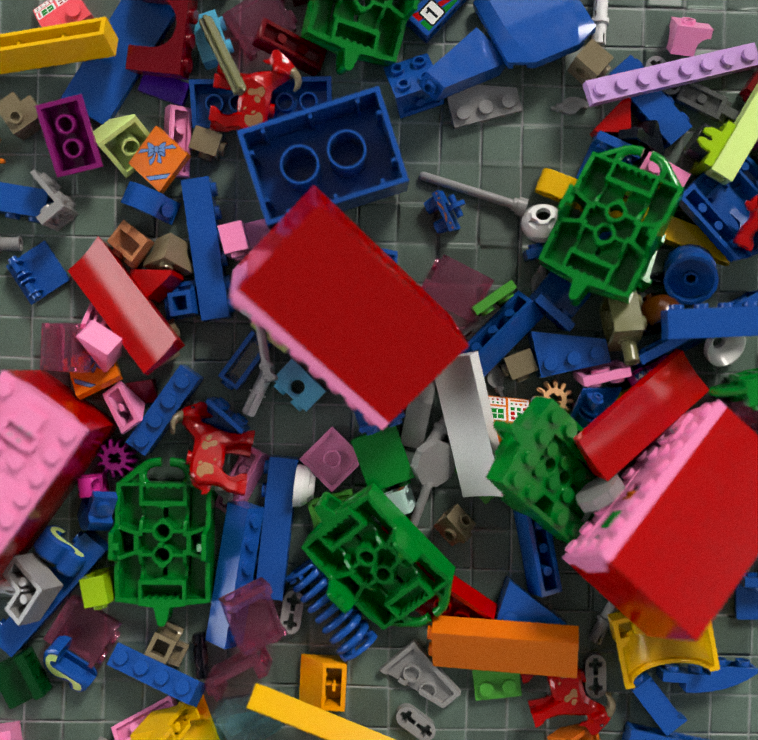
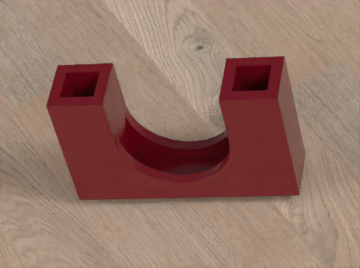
[126,0,199,80]

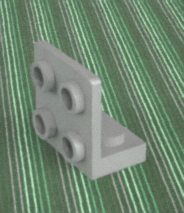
[30,170,79,232]

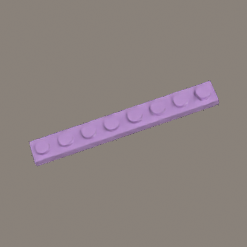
[582,42,758,107]

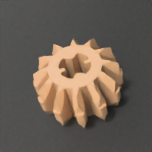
[533,380,574,412]

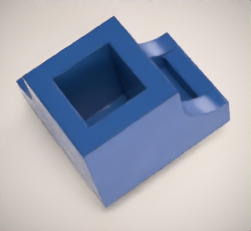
[164,280,200,320]

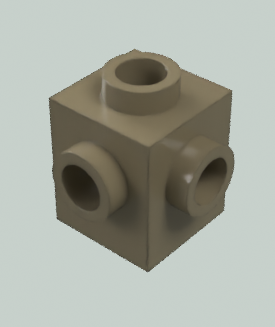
[433,503,476,546]

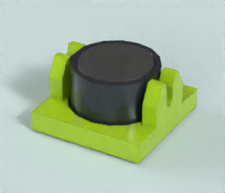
[684,121,736,176]

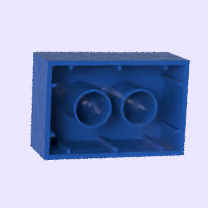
[237,86,409,230]

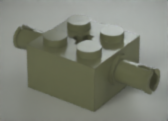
[599,290,647,366]

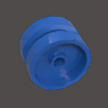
[662,244,719,305]

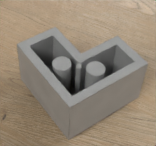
[2,553,63,626]

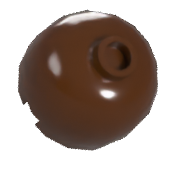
[641,293,680,336]

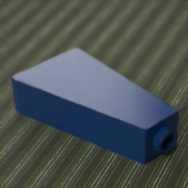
[419,27,506,101]

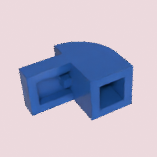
[121,181,181,225]
[77,491,118,531]

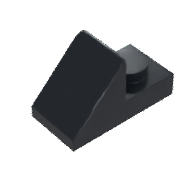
[617,120,665,156]

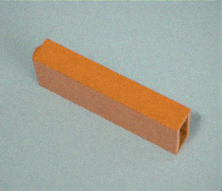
[427,615,579,678]

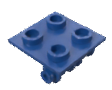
[6,240,71,305]
[570,387,622,429]

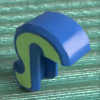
[33,525,86,577]
[43,636,97,692]

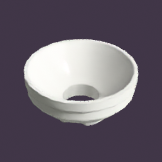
[521,203,557,243]
[704,337,746,367]
[292,464,316,507]

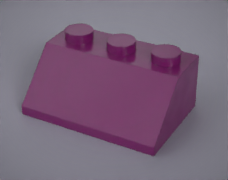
[35,94,103,178]

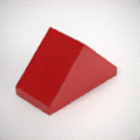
[590,98,631,137]
[130,269,184,303]

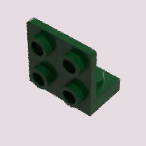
[0,646,53,709]

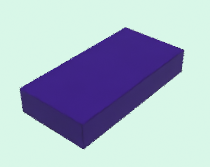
[138,75,190,106]

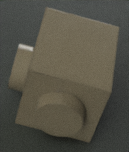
[188,125,228,162]
[499,348,539,383]

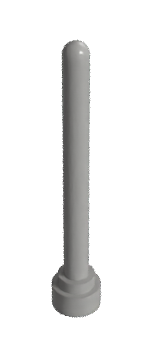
[419,171,529,217]

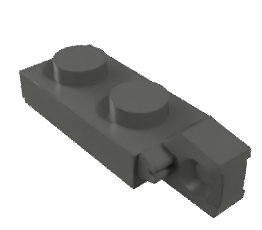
[674,82,740,123]

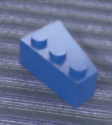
[527,331,611,378]
[494,575,568,625]

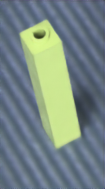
[704,83,758,185]

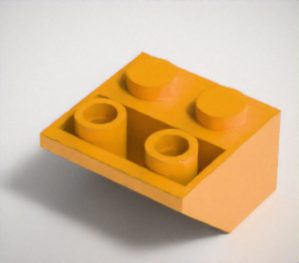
[299,654,348,712]

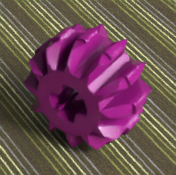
[96,438,138,478]

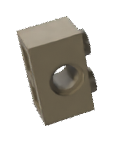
[567,38,614,84]

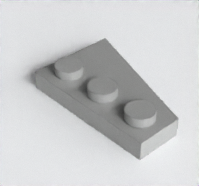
[446,85,522,130]
[379,639,461,709]

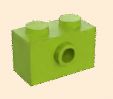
[79,566,115,610]

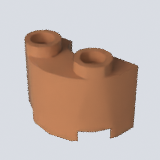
[107,219,155,269]

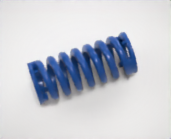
[285,558,378,662]

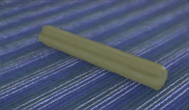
[199,15,247,96]

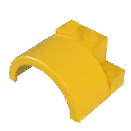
[608,612,720,689]
[129,695,220,740]

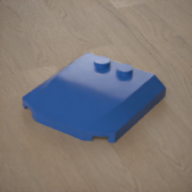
[473,0,596,69]
[679,155,758,262]

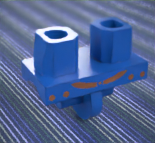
[424,190,466,234]

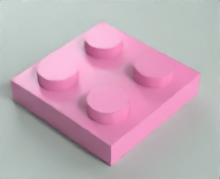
[572,359,632,388]
[299,426,359,492]

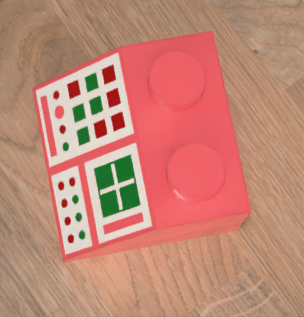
[33,0,94,27]

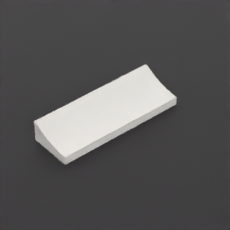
[435,351,504,498]

